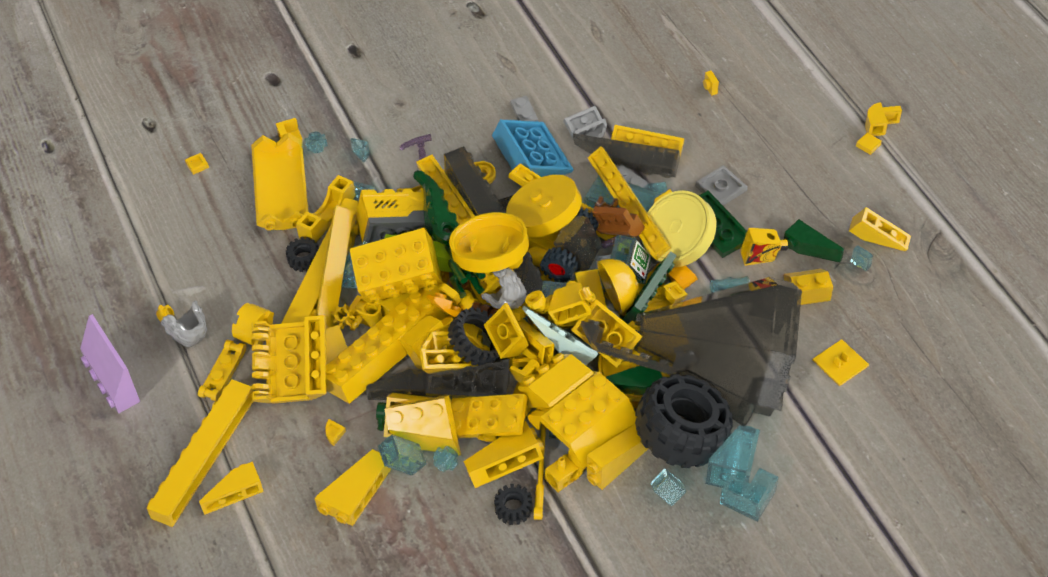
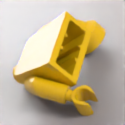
[525,281,596,326]

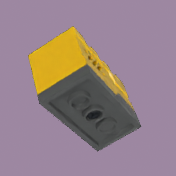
[356,188,426,245]

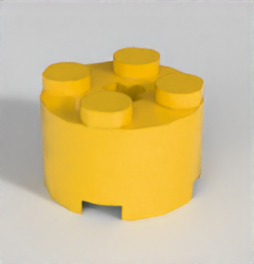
[232,303,274,345]

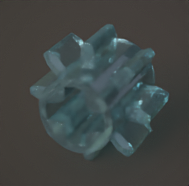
[305,131,328,153]
[433,446,458,472]

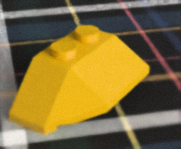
[419,331,493,375]

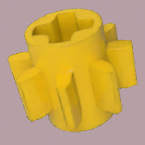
[331,304,357,329]

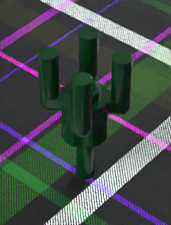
[445,245,486,298]

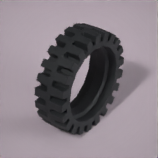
[448,308,500,367]

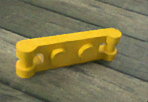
[198,339,247,401]

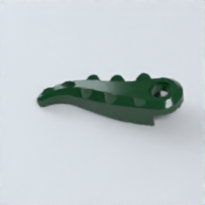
[413,170,460,245]

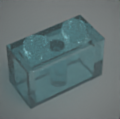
[378,434,427,475]

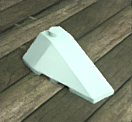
[522,306,598,365]

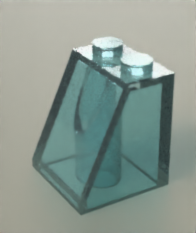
[705,425,760,493]

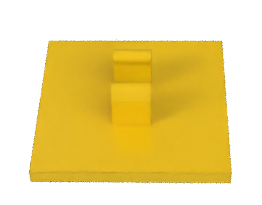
[812,339,869,386]

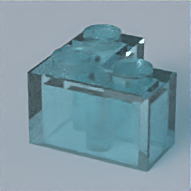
[720,468,779,522]

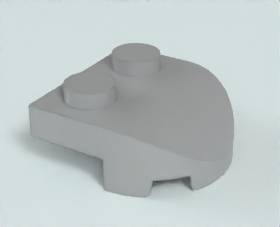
[563,106,607,144]

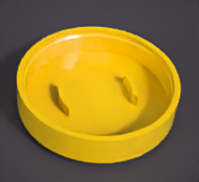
[449,212,529,273]

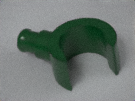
[376,402,386,431]

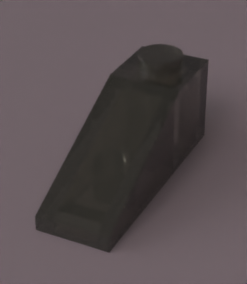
[366,369,429,400]

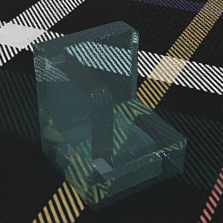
[651,468,686,506]

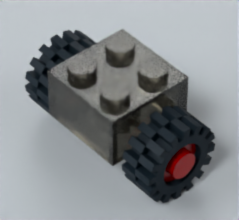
[540,207,602,283]

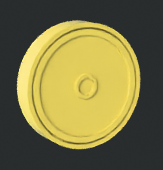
[642,190,716,267]

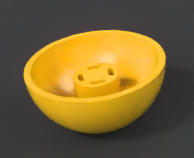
[597,259,638,315]

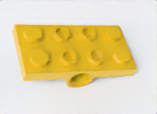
[451,394,528,442]

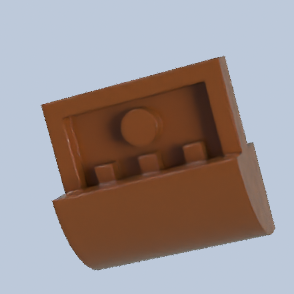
[592,206,645,237]

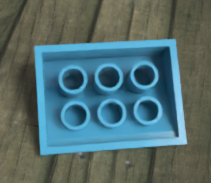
[492,119,574,177]

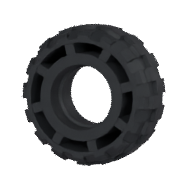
[635,374,733,468]

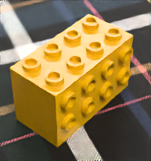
[349,228,443,304]

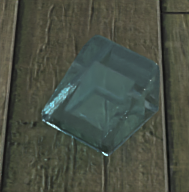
[351,138,370,163]

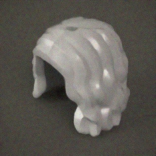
[482,268,527,310]
[161,300,207,347]

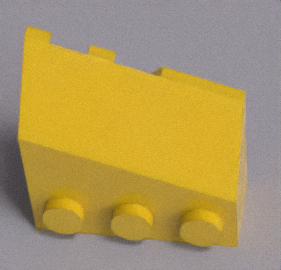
[384,395,461,456]

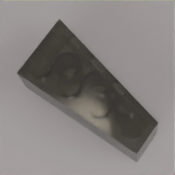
[426,359,511,401]

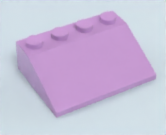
[80,314,140,413]

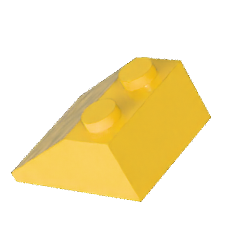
[571,299,643,368]

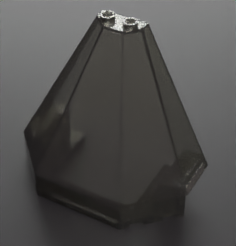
[634,277,802,428]

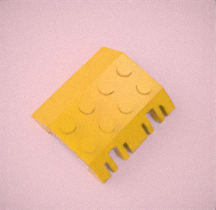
[252,315,326,404]
[527,371,637,470]

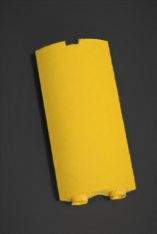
[251,133,308,231]

